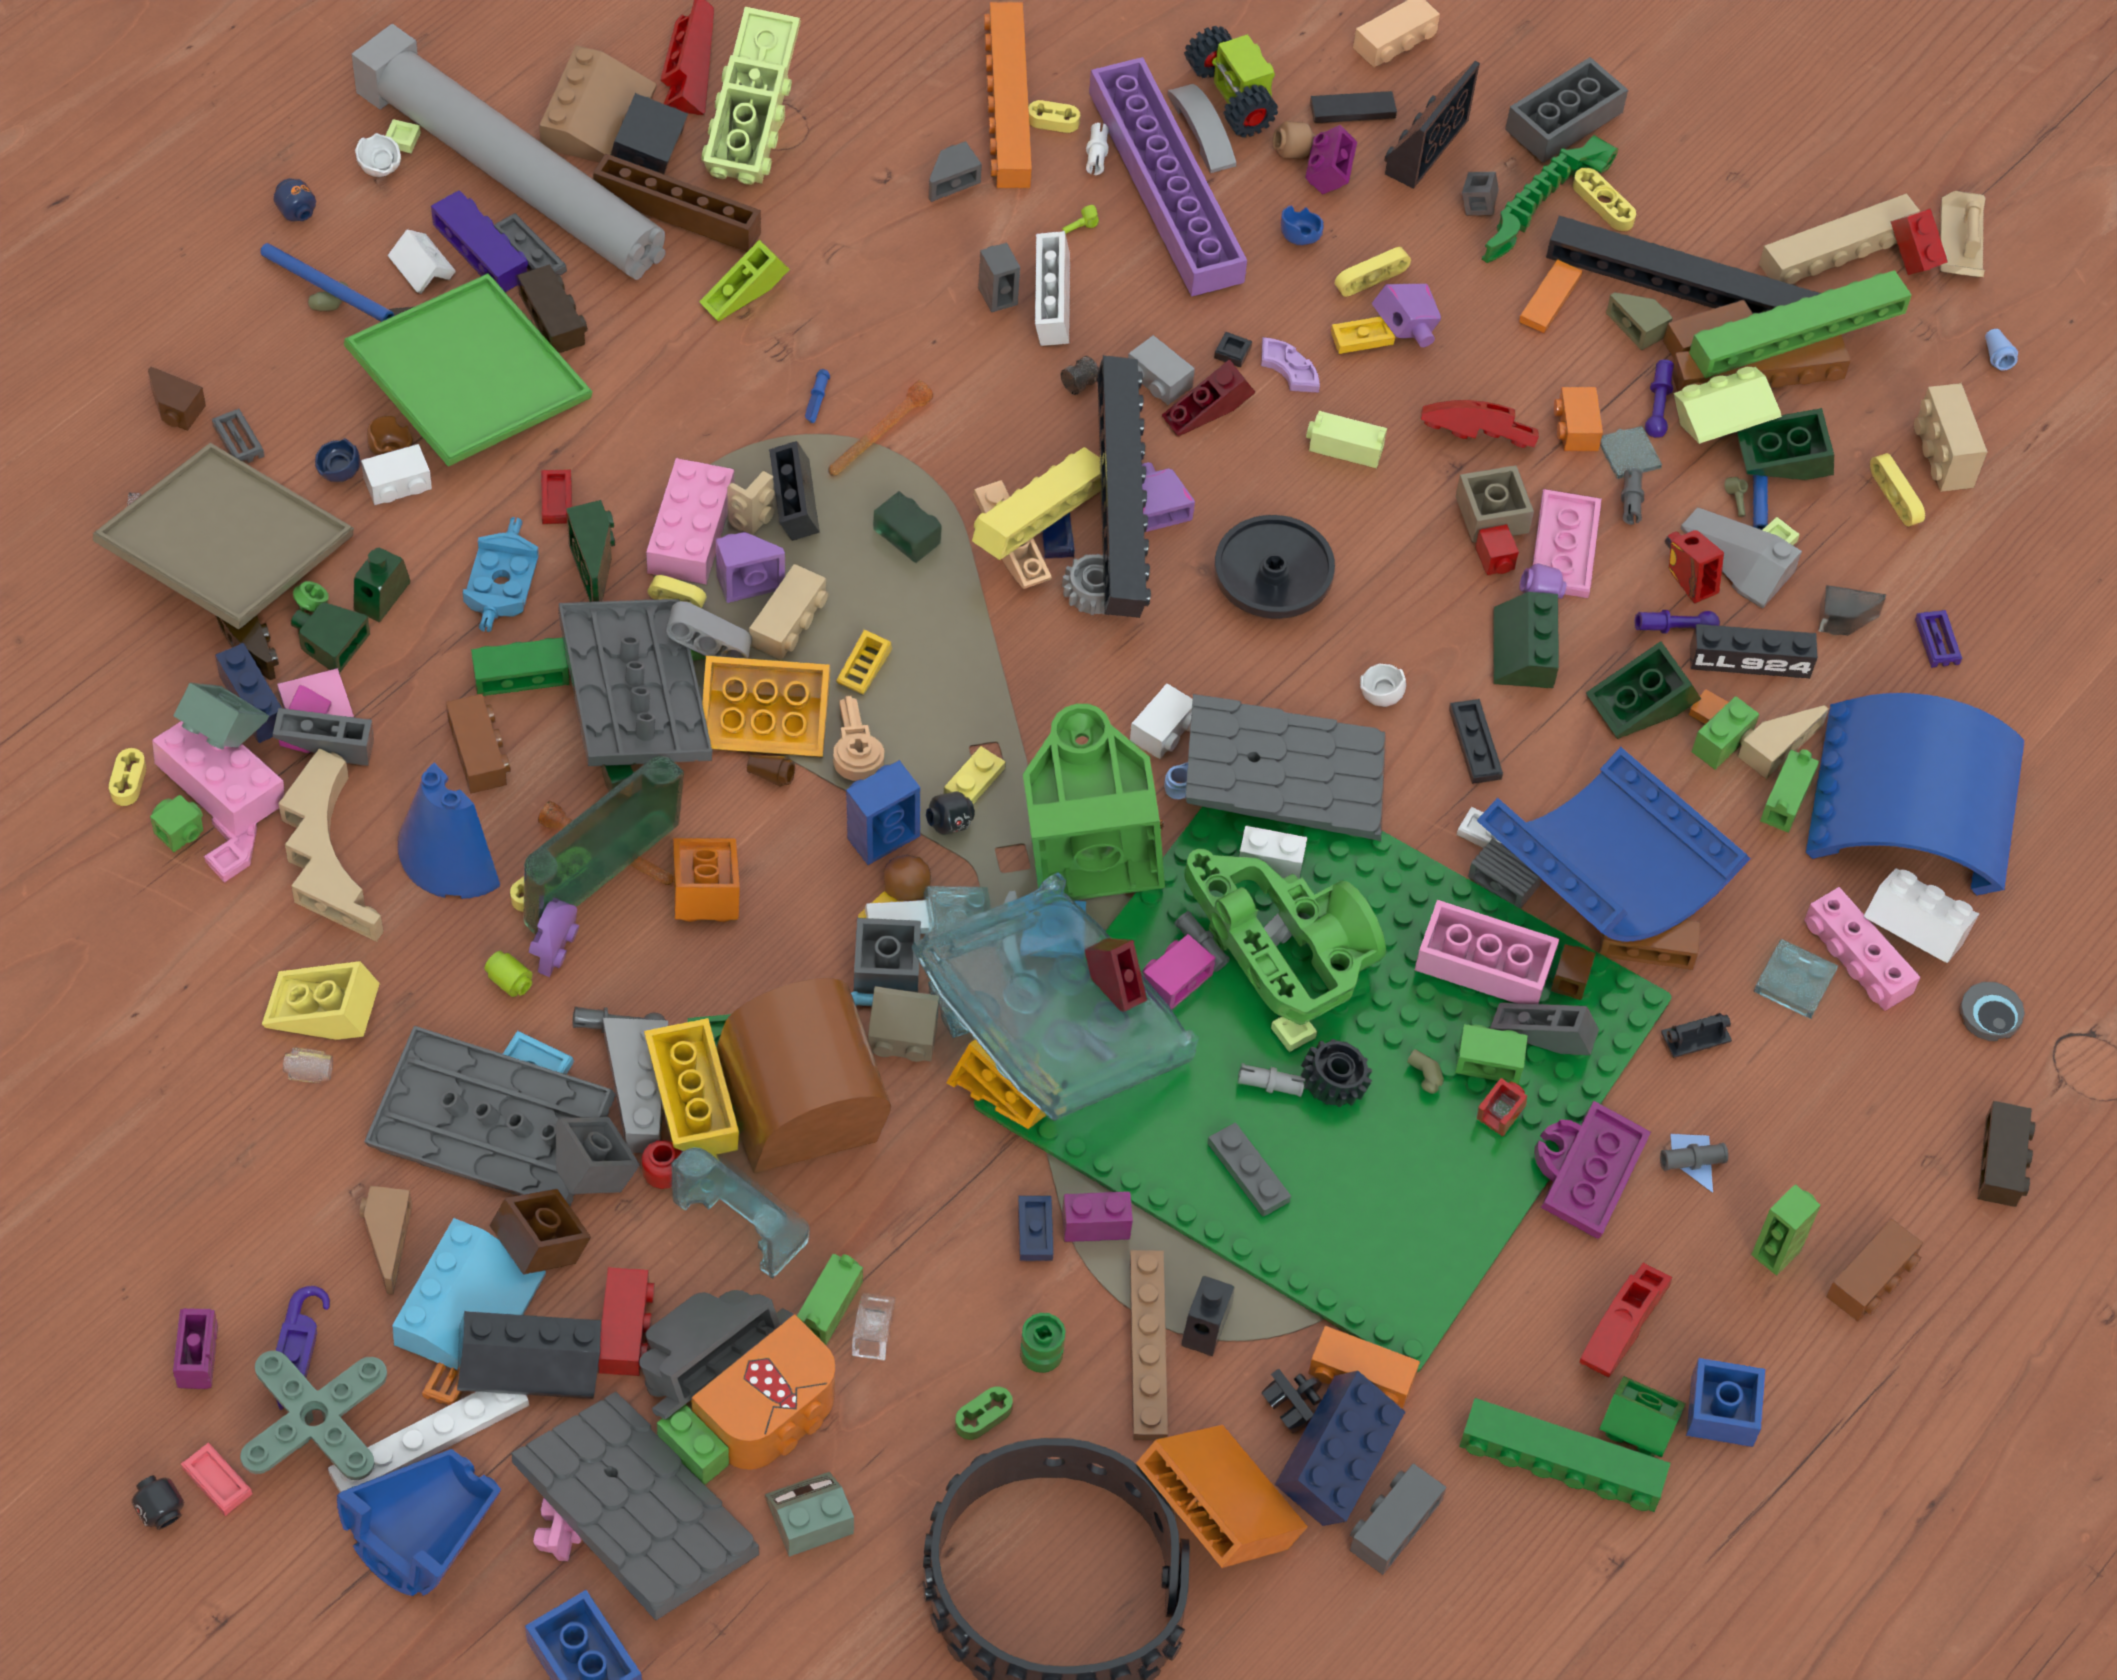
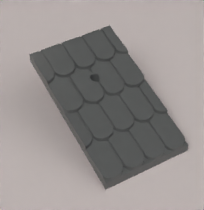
[558,599,712,766]
[1185,694,1386,841]
[364,1026,616,1206]
[511,1392,759,1620]

